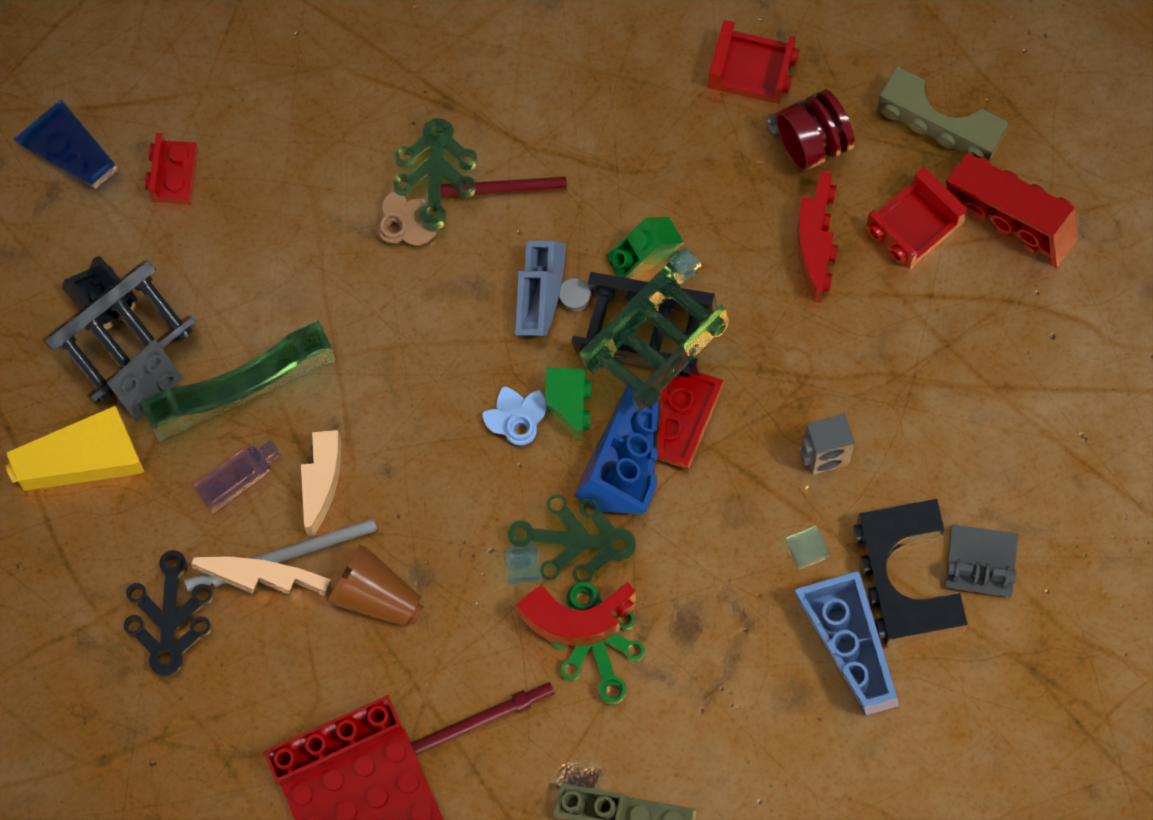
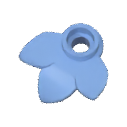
[483,386,546,446]

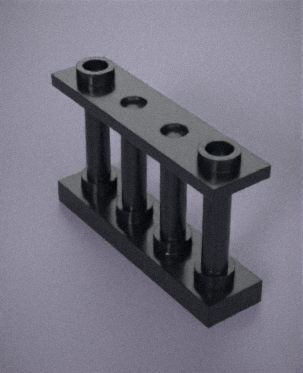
[43,260,196,402]
[571,272,718,378]

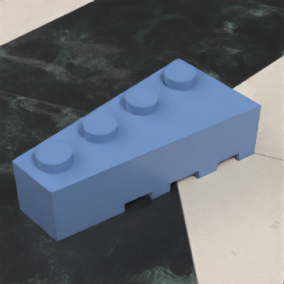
[794,571,899,715]

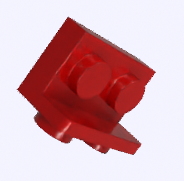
[145,133,198,205]

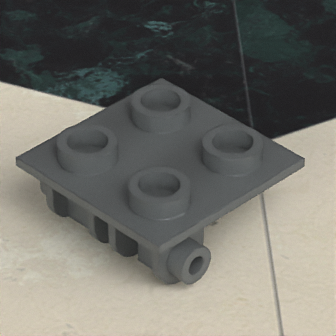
[107,339,183,421]
[945,524,1018,597]

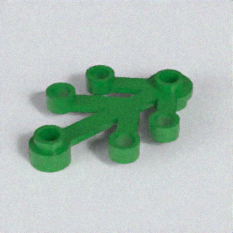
[551,582,645,705]

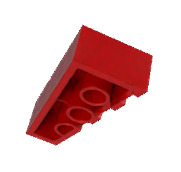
[946,153,1078,268]

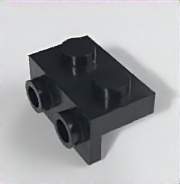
[62,256,137,330]

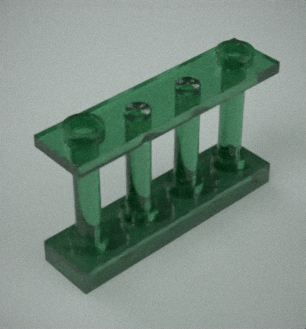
[579,262,729,413]

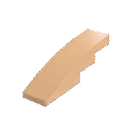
[192,556,331,595]

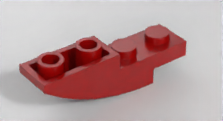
[798,171,838,303]

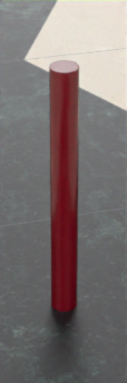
[441,177,567,197]

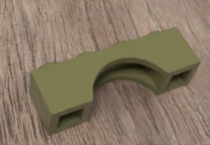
[877,66,1009,161]

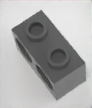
[799,413,855,475]

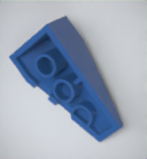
[574,380,659,514]

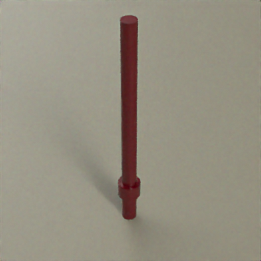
[412,682,555,755]

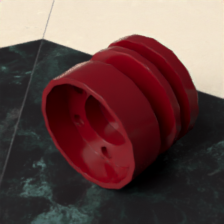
[776,89,855,172]

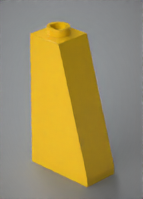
[5,406,145,491]

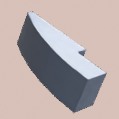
[515,241,566,336]

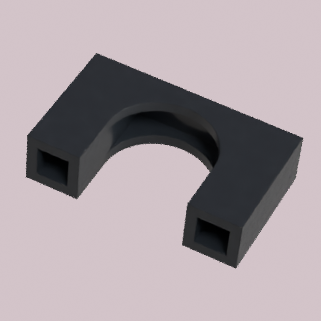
[853,499,968,648]

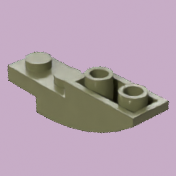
[553,783,697,820]

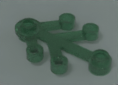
[393,118,477,231]
[508,494,636,583]

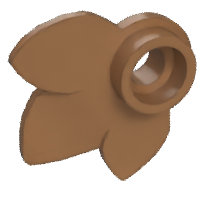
[377,189,436,246]

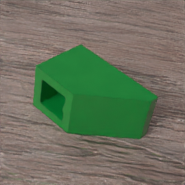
[606,217,684,279]
[545,367,592,441]

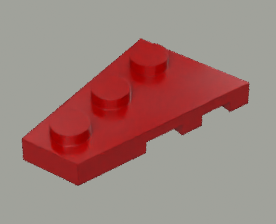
[657,369,725,470]

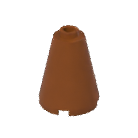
[328,544,424,626]

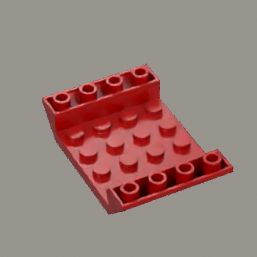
[263,695,444,820]

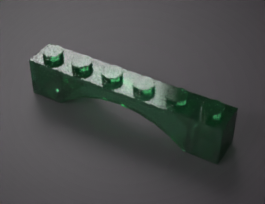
[140,320,336,442]

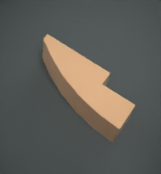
[301,430,341,537]

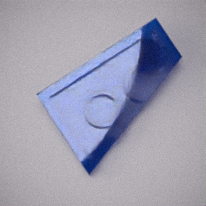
[13,100,119,189]

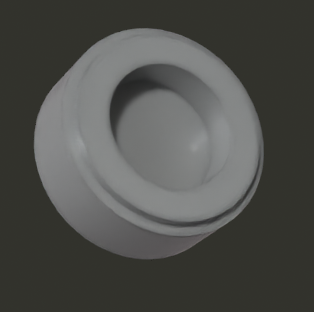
[559,278,591,312]

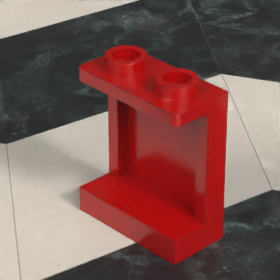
[708,20,800,104]
[866,166,968,269]

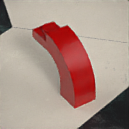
[516,582,636,646]

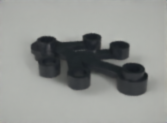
[124,550,214,677]

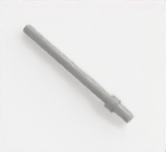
[184,518,377,592]

